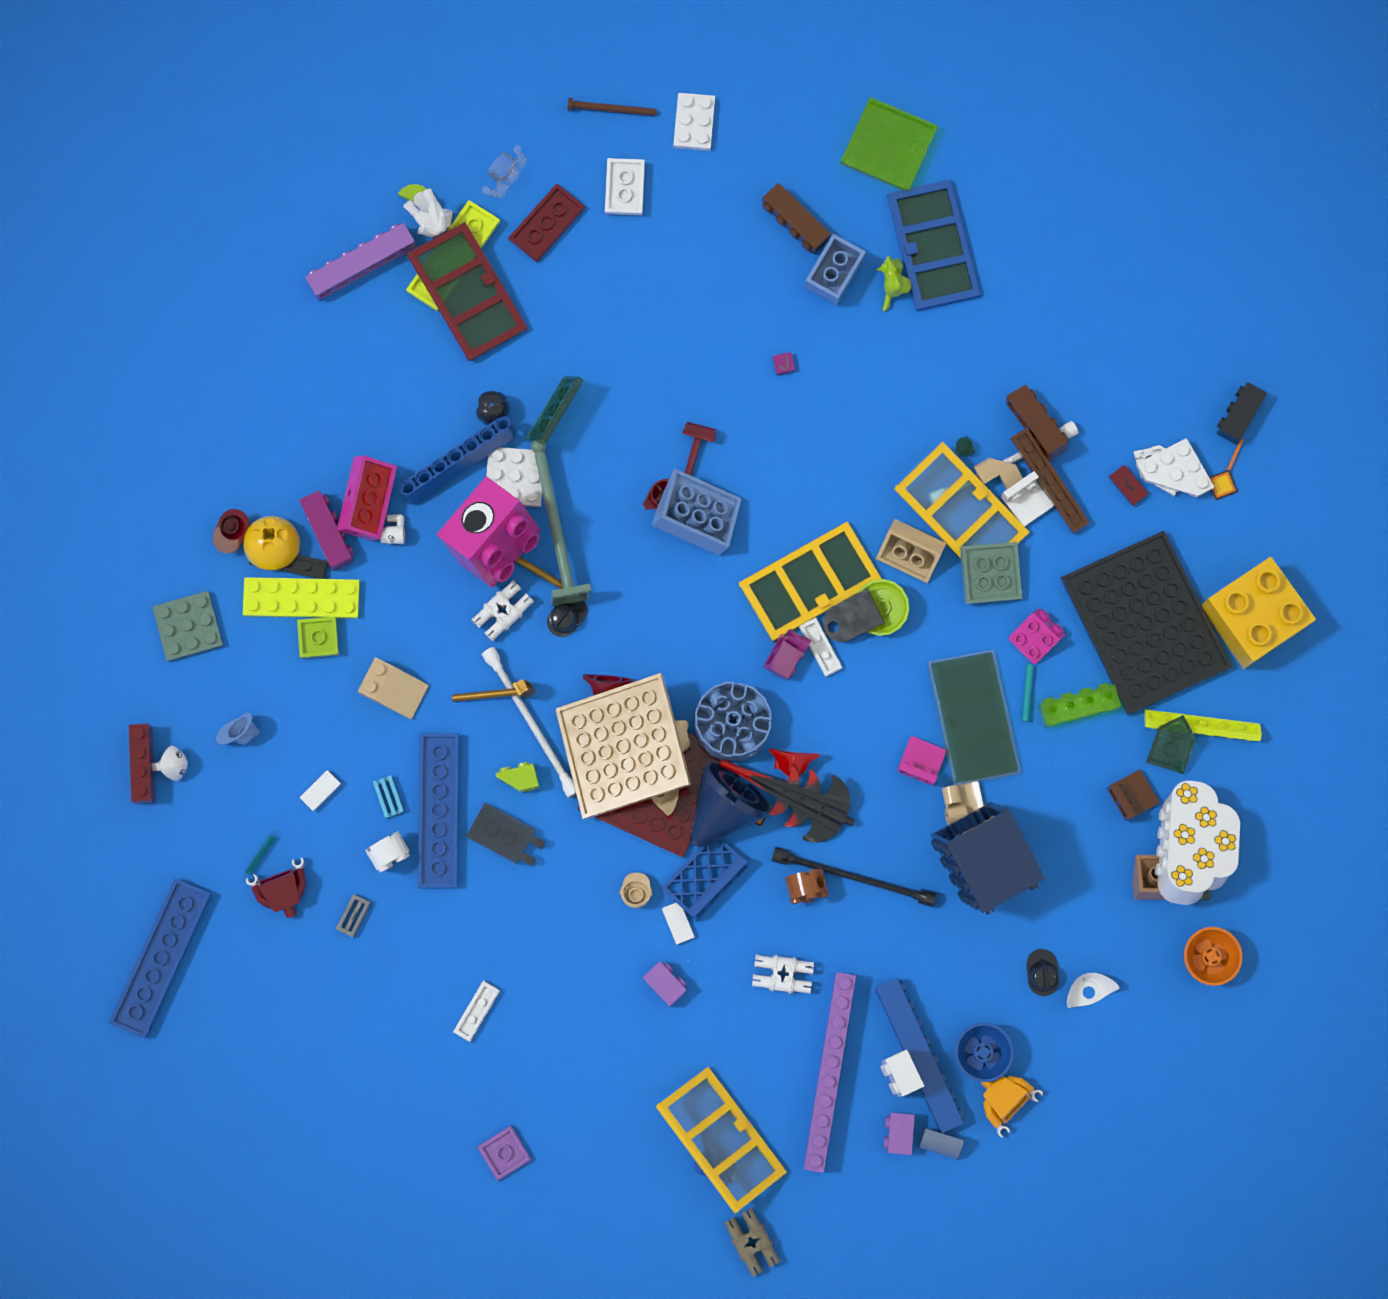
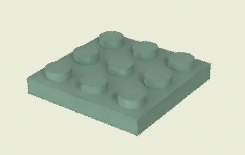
[960,542,1022,604]
[152,591,223,662]

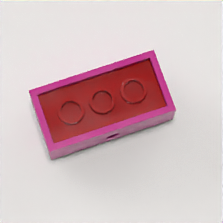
[337,455,397,541]

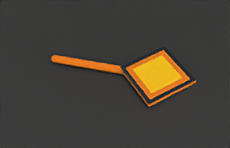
[1209,439,1243,500]

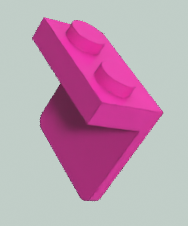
[1009,608,1066,664]

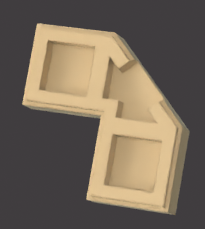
[974,457,1023,490]

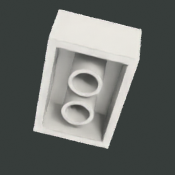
[880,1050,924,1097]

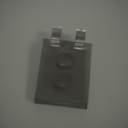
[466,803,545,866]

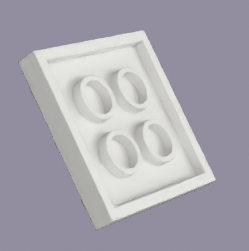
[486,448,546,508]

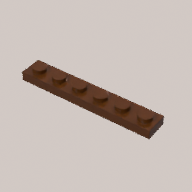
[1010,428,1089,534]

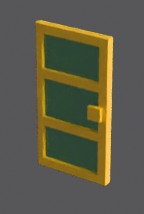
[738,522,881,642]

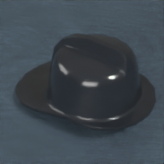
[547,601,587,637]
[1026,949,1059,996]

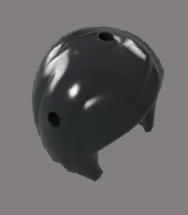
[476,391,510,425]

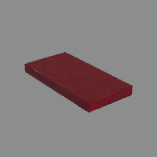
[508,184,585,263]

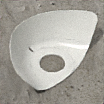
[1067,973,1119,1008]

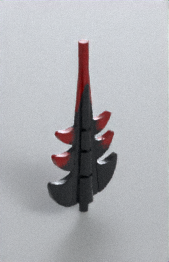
[720,759,855,842]

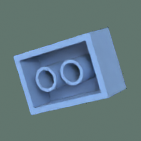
[804,234,866,305]

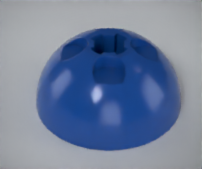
[955,1023,1014,1082]

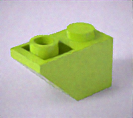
[495,762,539,793]

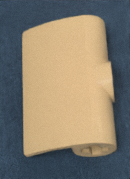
[942,782,984,825]

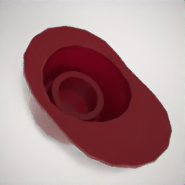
[212,509,249,553]

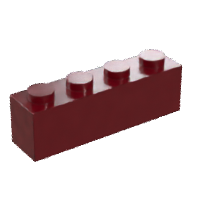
[129,724,155,804]

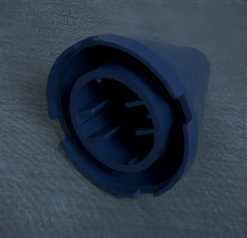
[690,762,771,847]

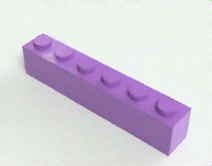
[305,223,416,301]

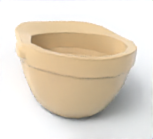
[619,873,652,908]

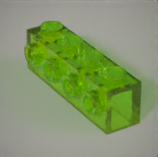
[1038,683,1121,728]

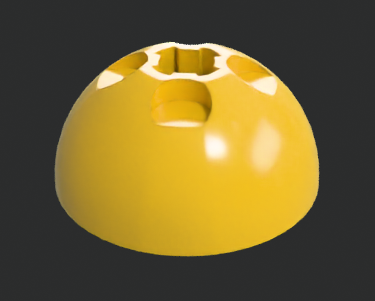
[243,516,300,570]

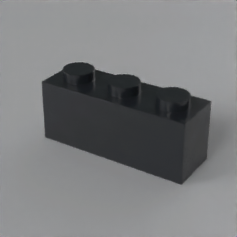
[1217,382,1267,445]

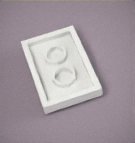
[673,93,715,151]
[605,158,645,216]

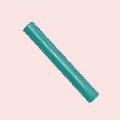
[1022,664,1034,722]

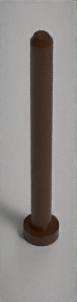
[568,98,657,116]

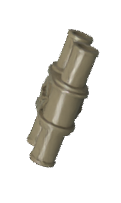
[724,1208,780,1277]

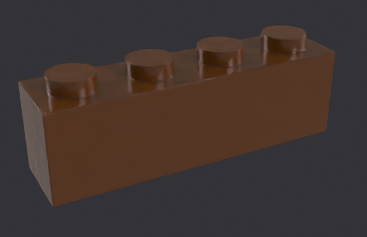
[762,182,831,254]
[1006,384,1069,461]

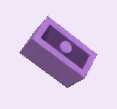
[643,962,687,1007]
[883,1113,915,1155]

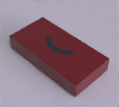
[1109,465,1148,506]

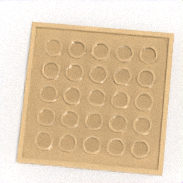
[556,673,692,819]

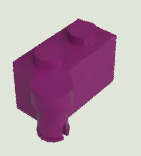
[763,629,811,679]

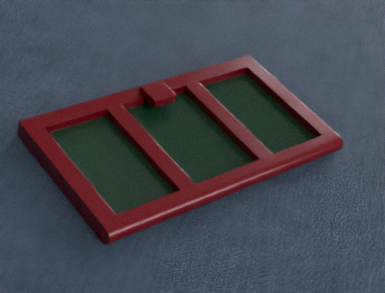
[406,222,527,361]

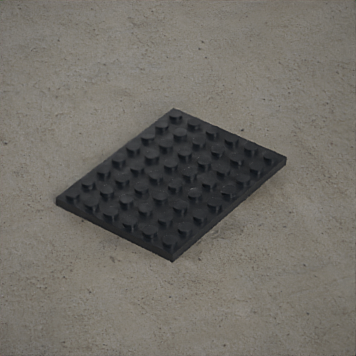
[1060,531,1232,715]

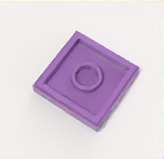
[477,1126,532,1181]

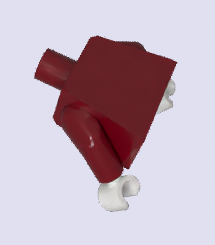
[246,858,306,918]

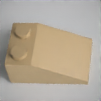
[358,657,429,720]

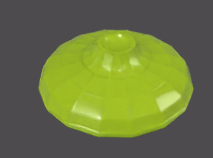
[858,579,909,636]

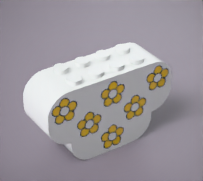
[1155,781,1240,905]

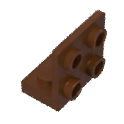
[1106,770,1159,821]

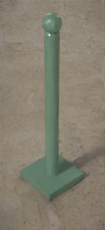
[531,439,591,606]

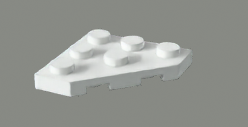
[1136,438,1214,497]

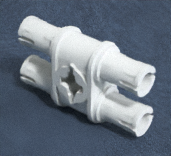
[471,580,534,642]
[752,954,814,994]

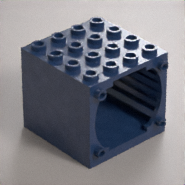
[930,802,1045,915]

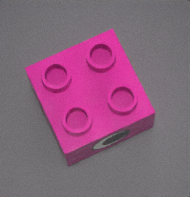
[436,476,541,588]

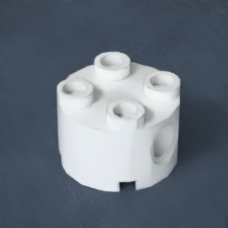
[365,831,410,873]

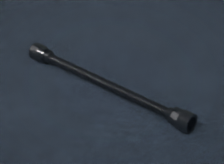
[771,846,937,907]

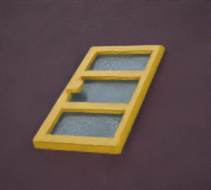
[894,442,1029,558]
[655,1067,787,1213]

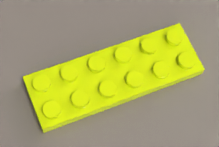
[406,200,500,312]
[243,578,360,619]

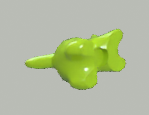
[876,256,911,312]

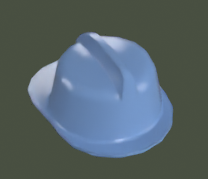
[216,713,260,745]

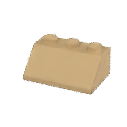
[876,519,946,583]

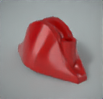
[769,748,820,776]

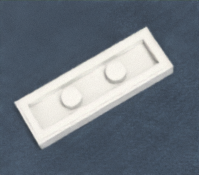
[799,618,842,677]
[453,981,500,1042]

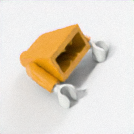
[981,1076,1043,1138]

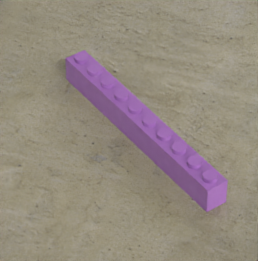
[803,972,856,1173]

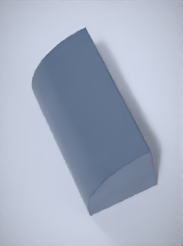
[918,1128,964,1160]

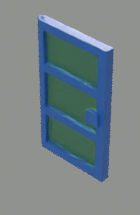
[887,180,982,311]

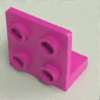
[897,736,946,786]

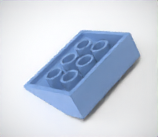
[652,469,741,555]

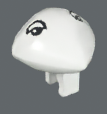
[151,745,188,781]

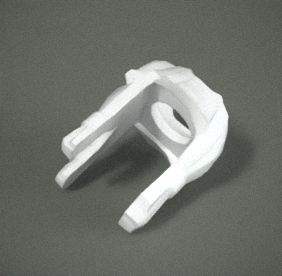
[403,188,453,238]

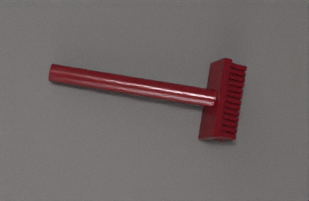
[682,421,717,476]

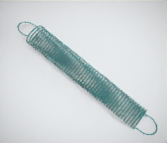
[243,830,278,880]

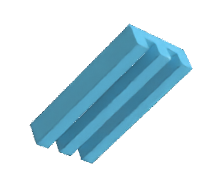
[373,775,404,818]

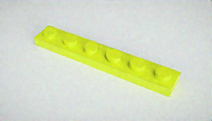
[1144,709,1262,741]

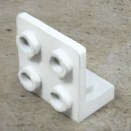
[1001,471,1053,527]

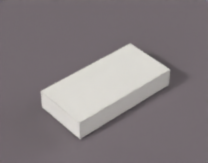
[299,770,341,812]
[662,903,694,945]

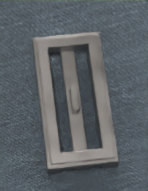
[336,894,371,938]

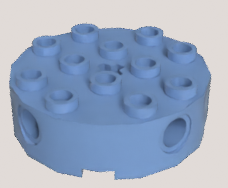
[694,682,771,761]

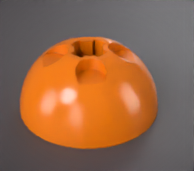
[1184,927,1242,986]

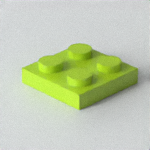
[297,616,339,659]

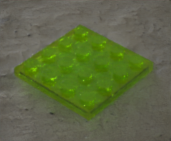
[840,97,938,192]

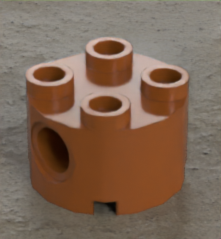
[785,869,829,905]

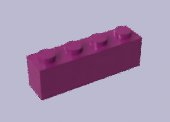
[299,490,354,571]

